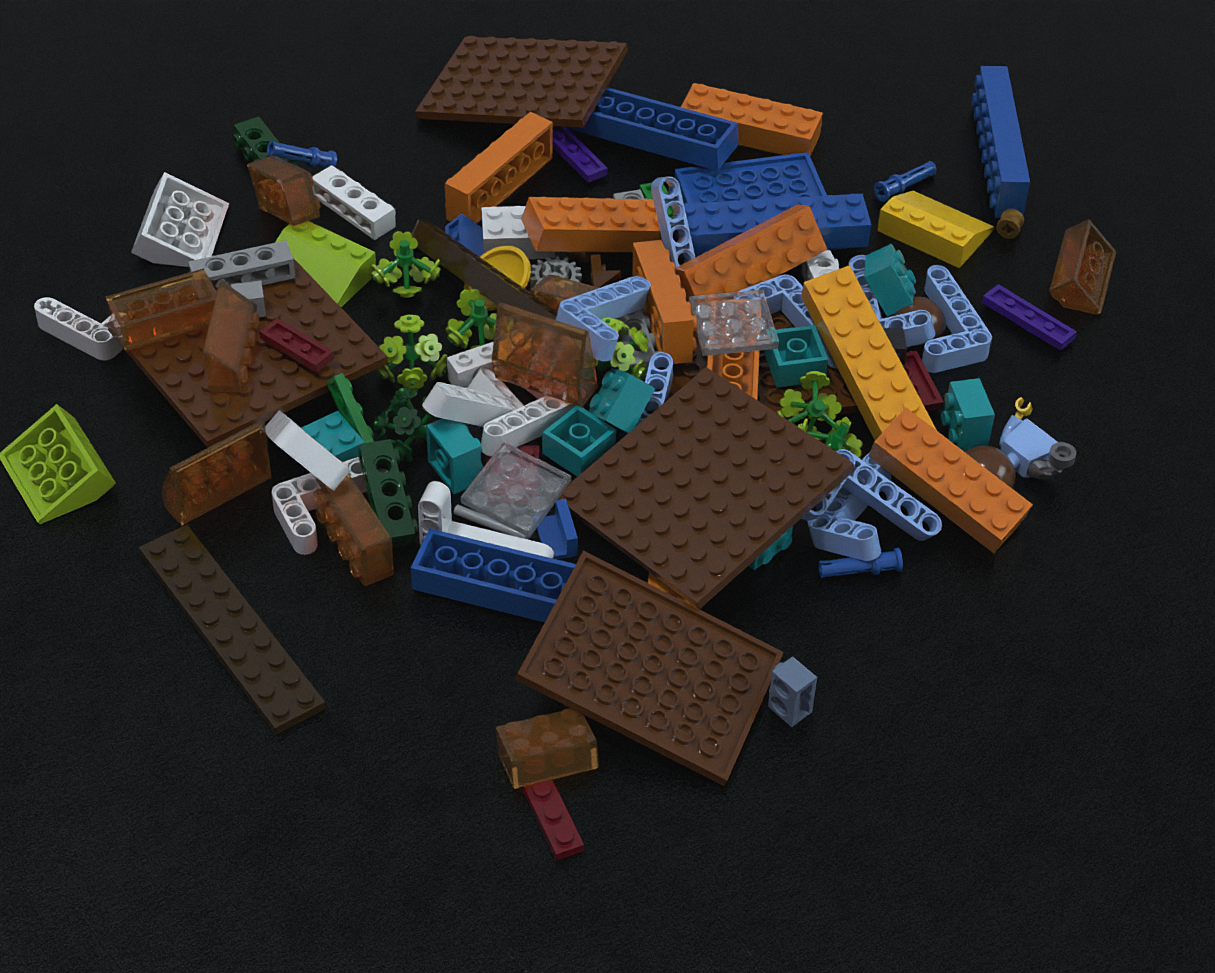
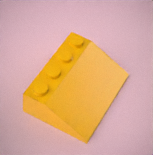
[877,191,994,268]

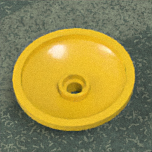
[464,246,531,311]

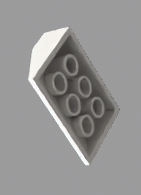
[131,172,229,267]

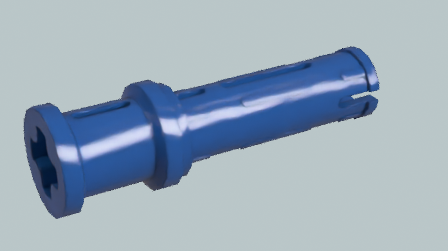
[267,141,337,169]
[874,161,937,202]
[819,548,903,578]

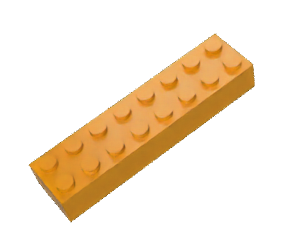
[801,265,937,440]

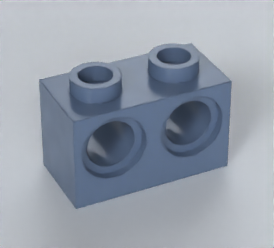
[768,657,817,727]

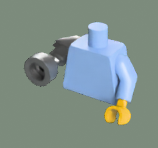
[999,397,1076,479]

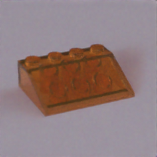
[492,303,598,407]
[162,420,272,526]

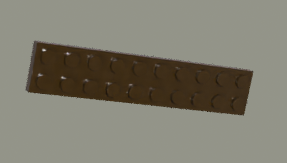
[139,525,326,735]

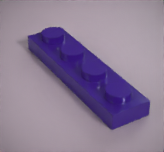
[553,126,608,183]
[982,284,1077,351]

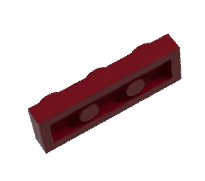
[259,318,334,373]
[523,776,584,861]

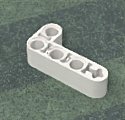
[34,297,126,360]

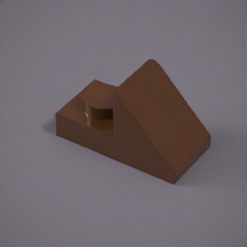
[590,255,621,290]

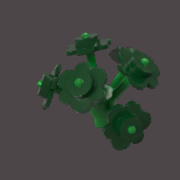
[374,387,442,463]

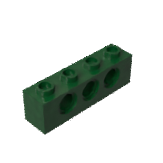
[233,116,301,194]
[358,439,418,551]

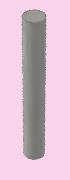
[454,505,529,540]

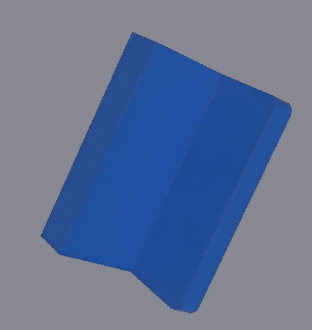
[445,213,483,257]
[535,499,578,559]

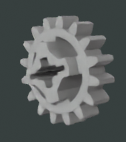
[529,256,582,300]

